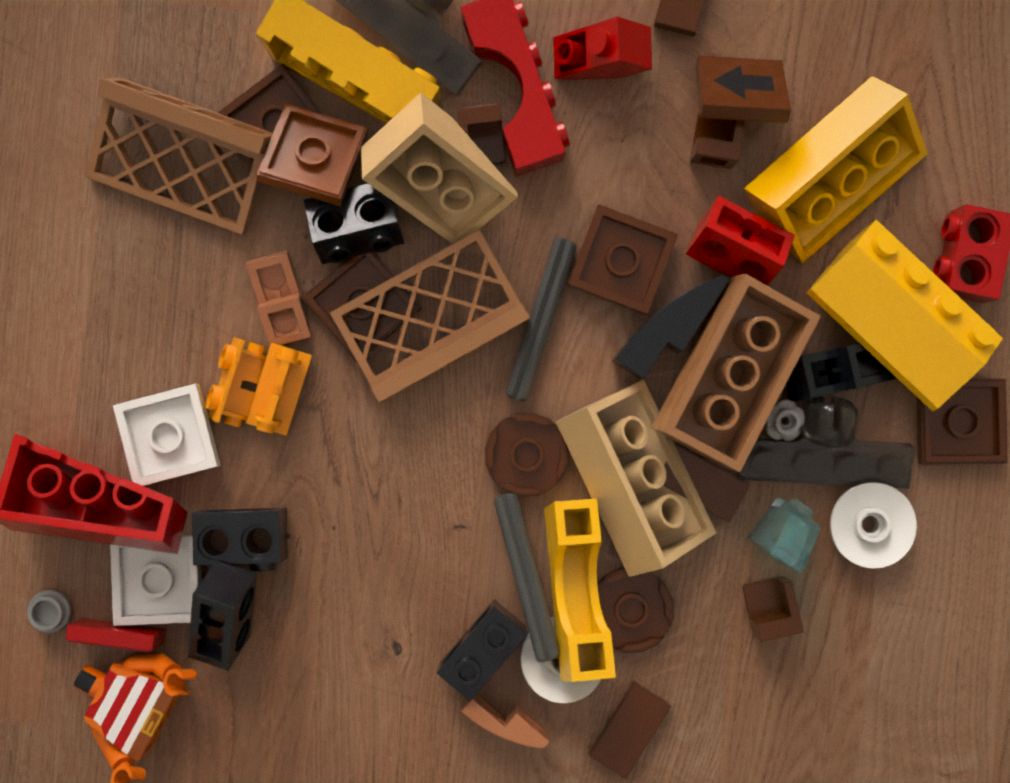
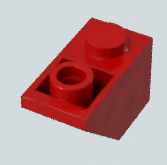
[553,17,652,80]

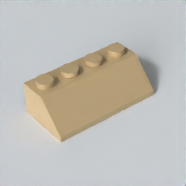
[555,379,716,577]

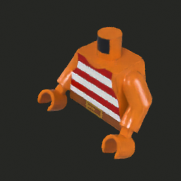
[73,652,197,783]

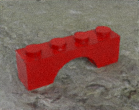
[460,0,570,177]

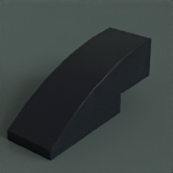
[612,275,730,379]
[786,343,897,401]

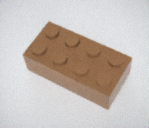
[651,274,821,472]

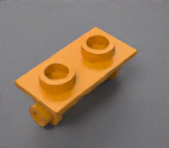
[205,337,267,428]
[246,342,312,436]

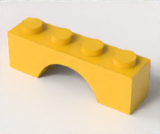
[544,499,616,682]

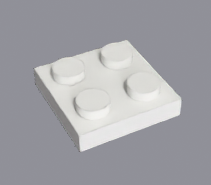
[113,383,221,486]
[110,535,202,626]

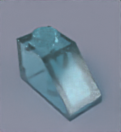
[747,497,821,574]

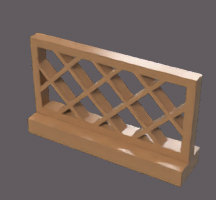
[85,78,273,235]
[330,229,530,403]

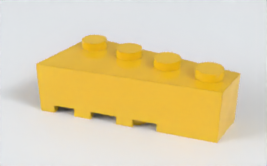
[255,0,442,124]

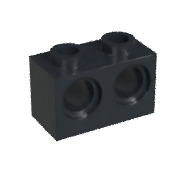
[304,183,404,264]
[192,508,288,572]
[188,561,257,671]
[437,599,527,702]

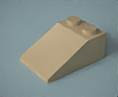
[361,92,518,244]

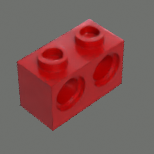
[685,195,795,286]
[932,204,1010,303]

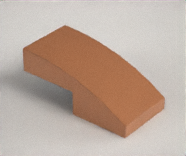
[245,250,311,346]
[461,693,550,749]

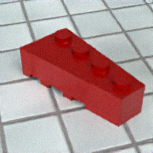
[0,433,188,554]

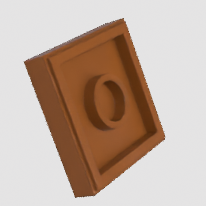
[256,103,368,206]

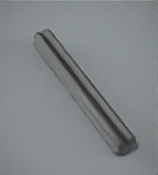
[506,238,576,401]
[494,493,560,663]

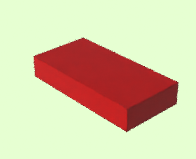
[66,618,166,652]

